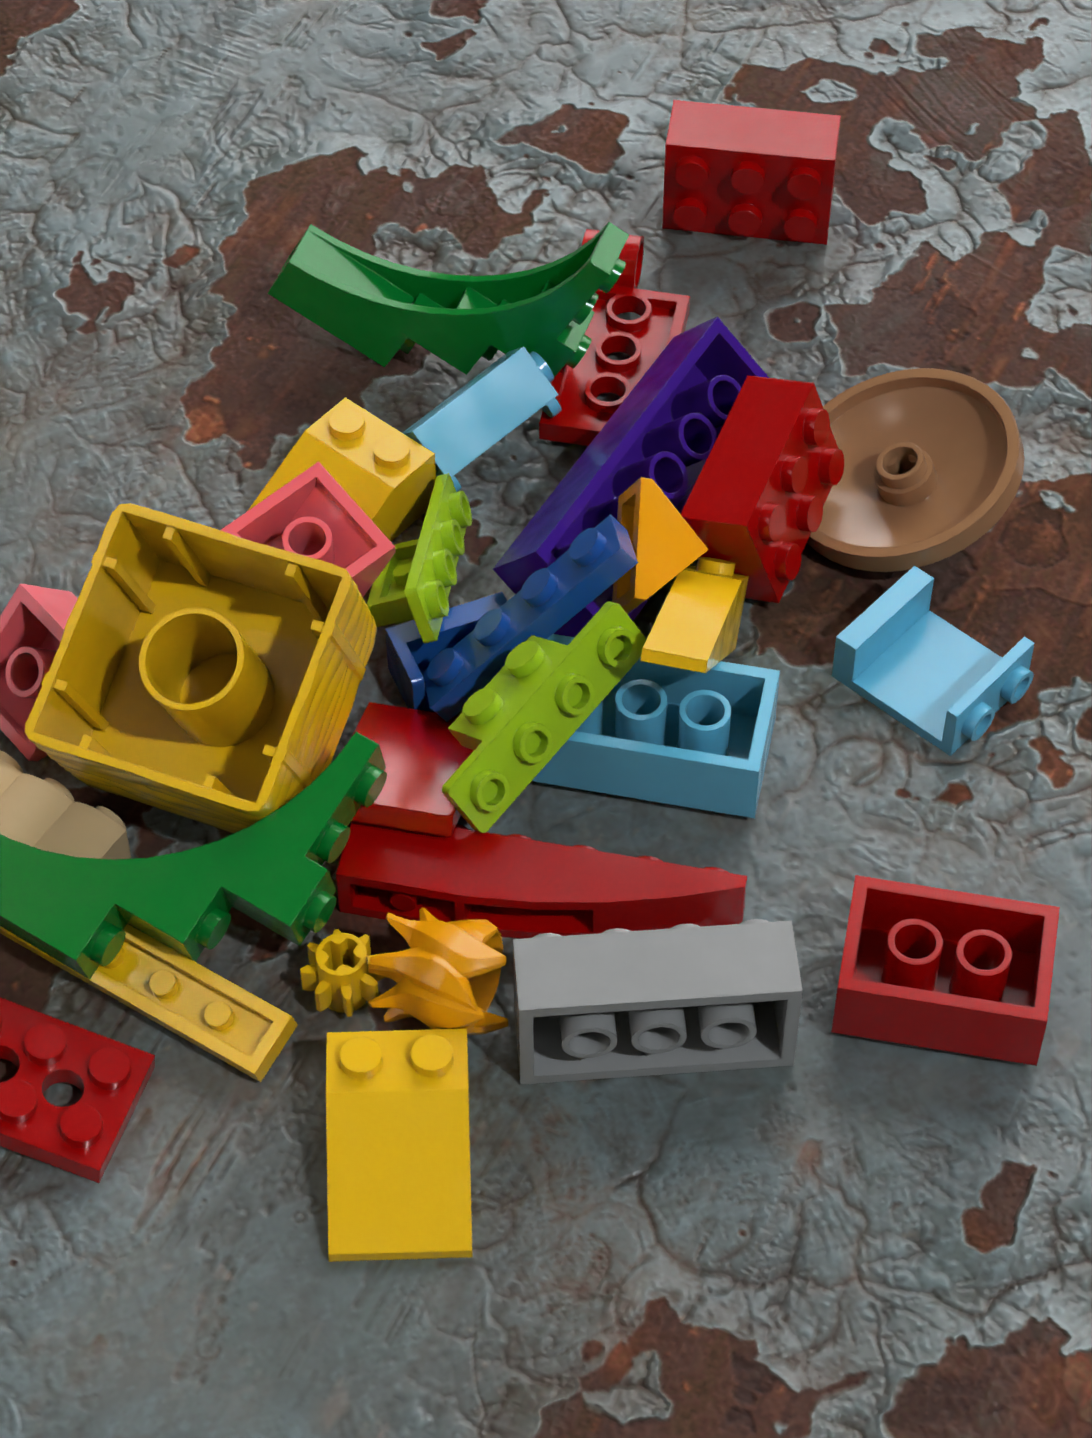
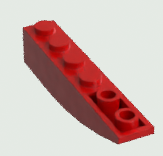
[336,821,747,939]

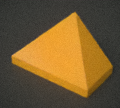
[612,477,709,614]

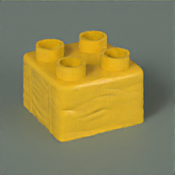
[25,503,377,833]

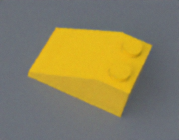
[248,397,436,542]
[326,1028,473,1262]

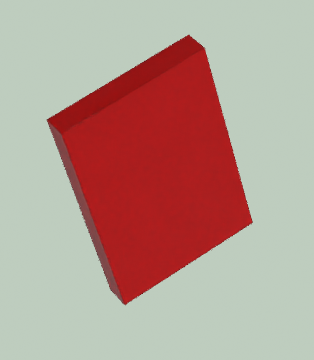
[351,702,474,837]

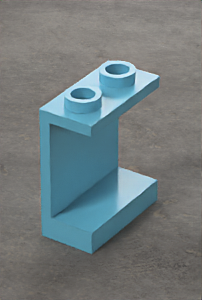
[832,566,1035,756]

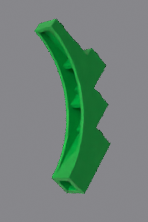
[267,222,629,377]
[0,732,387,979]

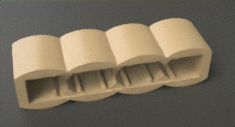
[0,750,131,860]

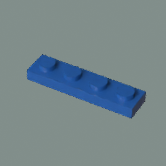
[423,514,638,722]

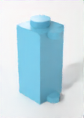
[403,346,562,492]

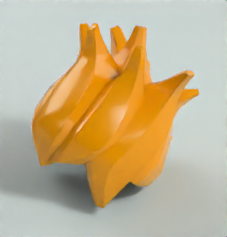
[368,907,509,1035]

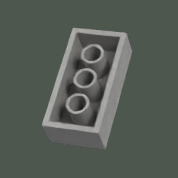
[513,919,803,1085]

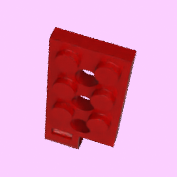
[539,229,690,446]
[0,997,155,1183]

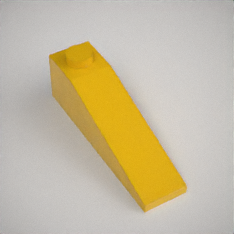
[640,557,749,673]

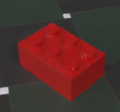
[662,100,841,245]
[681,375,844,603]
[831,875,1060,1066]

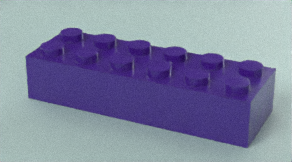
[493,316,769,637]

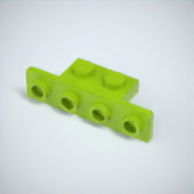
[367,473,472,644]
[442,601,646,833]

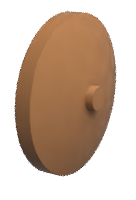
[807,368,1025,572]

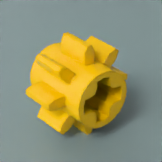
[300,929,385,1017]

